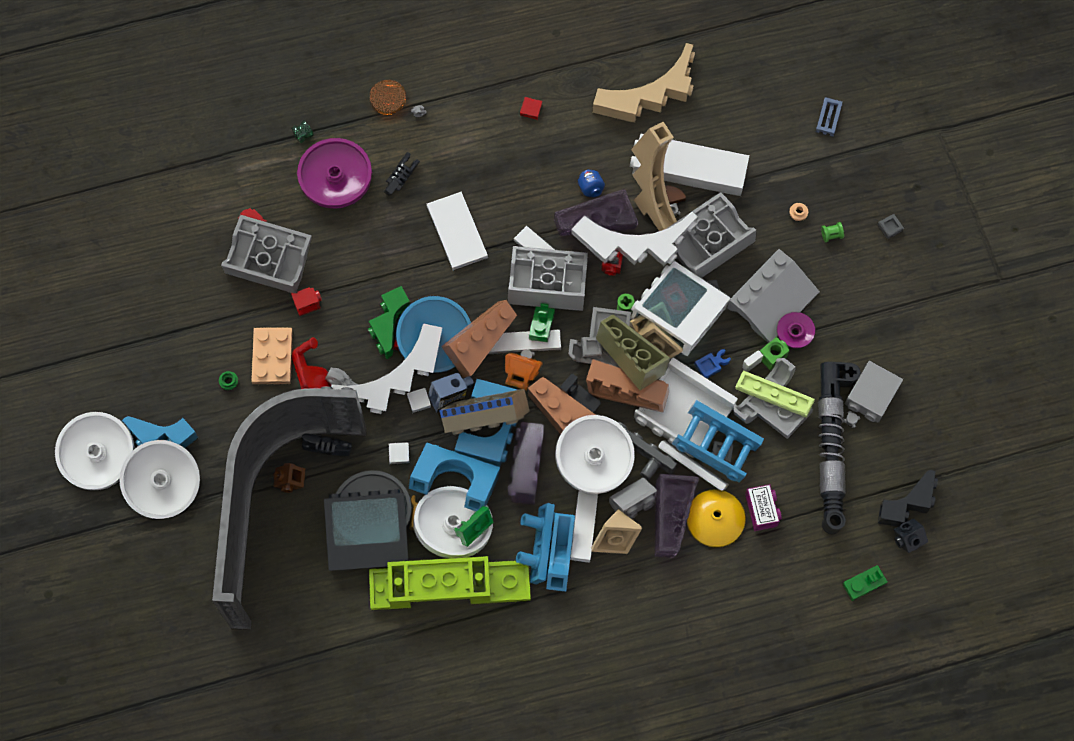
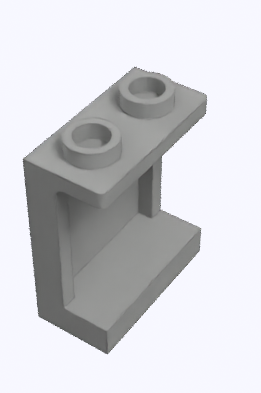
[845,361,903,423]

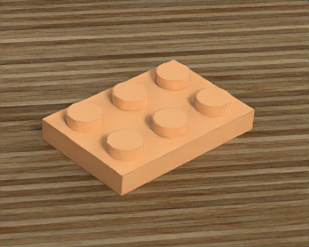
[251,328,293,384]

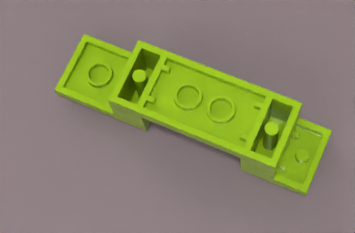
[369,556,531,610]

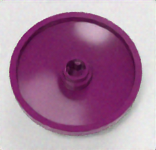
[297,138,372,209]

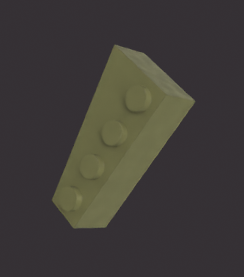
[596,314,670,390]

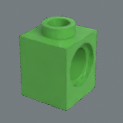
[760,337,789,371]

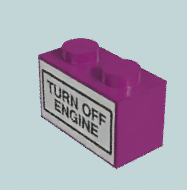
[745,484,782,531]

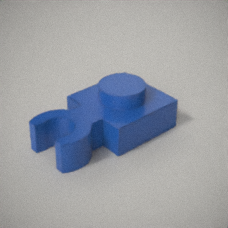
[694,349,731,379]

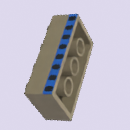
[440,389,530,435]

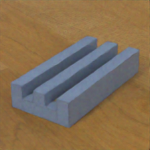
[816,97,842,136]

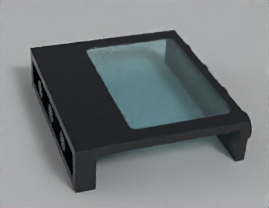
[324,489,409,571]

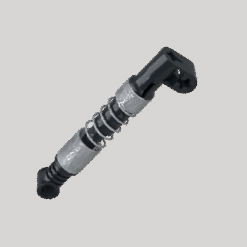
[818,362,861,535]

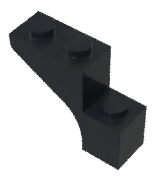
[878,470,938,527]

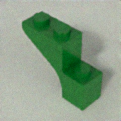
[368,286,410,359]

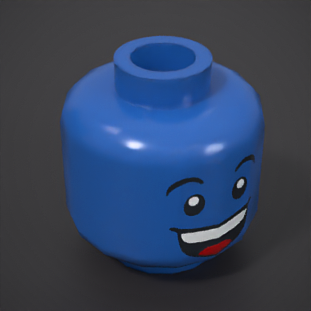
[578,170,605,197]

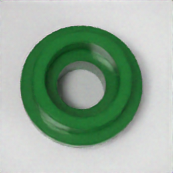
[219,371,238,390]

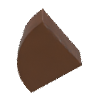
[665,186,686,205]

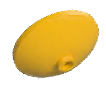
[686,490,745,547]

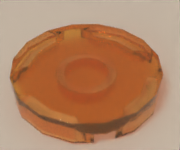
[370,80,406,115]

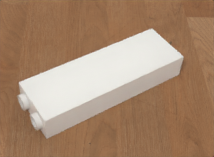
[630,134,749,196]

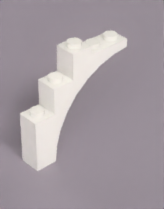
[572,212,698,266]
[331,324,442,414]

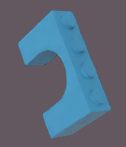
[455,379,517,467]
[409,443,500,512]

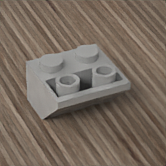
[609,478,657,519]

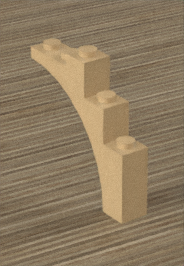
[593,43,695,123]
[631,122,677,231]

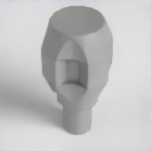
[325,367,359,386]

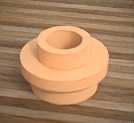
[789,203,808,221]

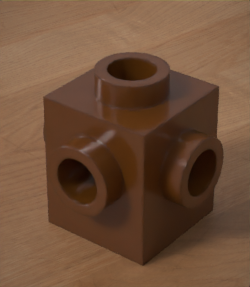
[273,463,305,493]

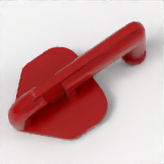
[292,338,331,389]

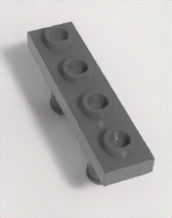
[618,422,677,480]

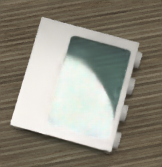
[630,261,730,356]

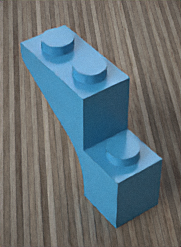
[122,416,198,448]
[546,513,575,592]

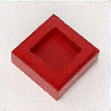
[520,97,542,120]

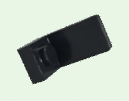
[560,373,601,413]

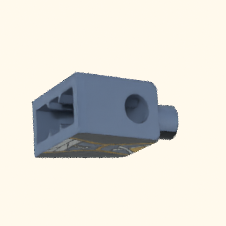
[428,373,474,413]

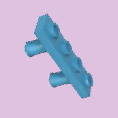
[516,503,555,584]

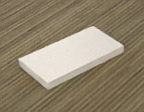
[427,192,488,270]

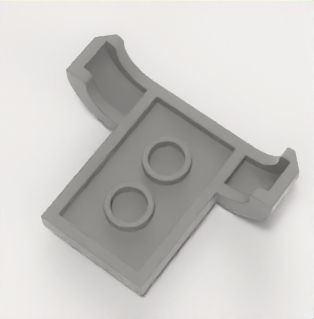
[568,307,631,365]
[733,358,813,439]

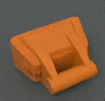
[505,352,543,391]

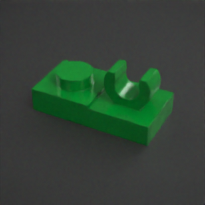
[529,303,555,342]
[454,506,494,547]
[843,565,887,601]

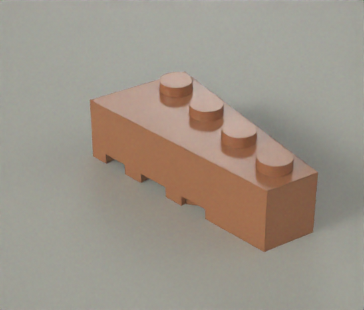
[441,300,517,377]
[586,359,669,412]
[528,377,596,434]

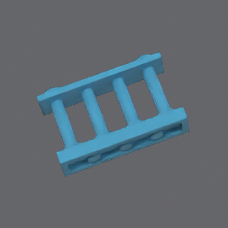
[672,400,764,482]

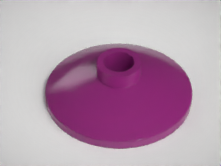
[777,312,815,348]

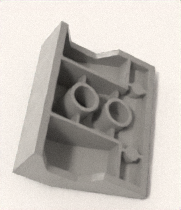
[666,192,756,278]
[221,215,312,293]
[508,246,588,311]
[727,249,820,343]

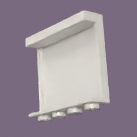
[634,358,738,458]

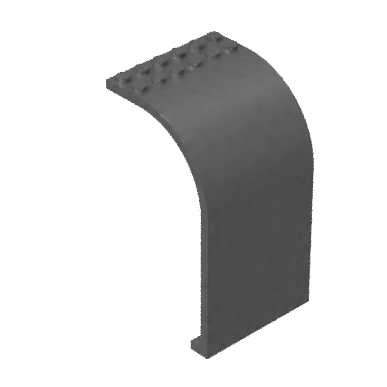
[212,386,366,629]

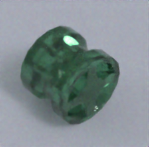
[291,120,314,143]

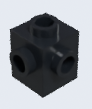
[894,518,928,553]

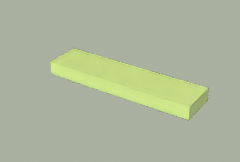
[736,370,815,418]

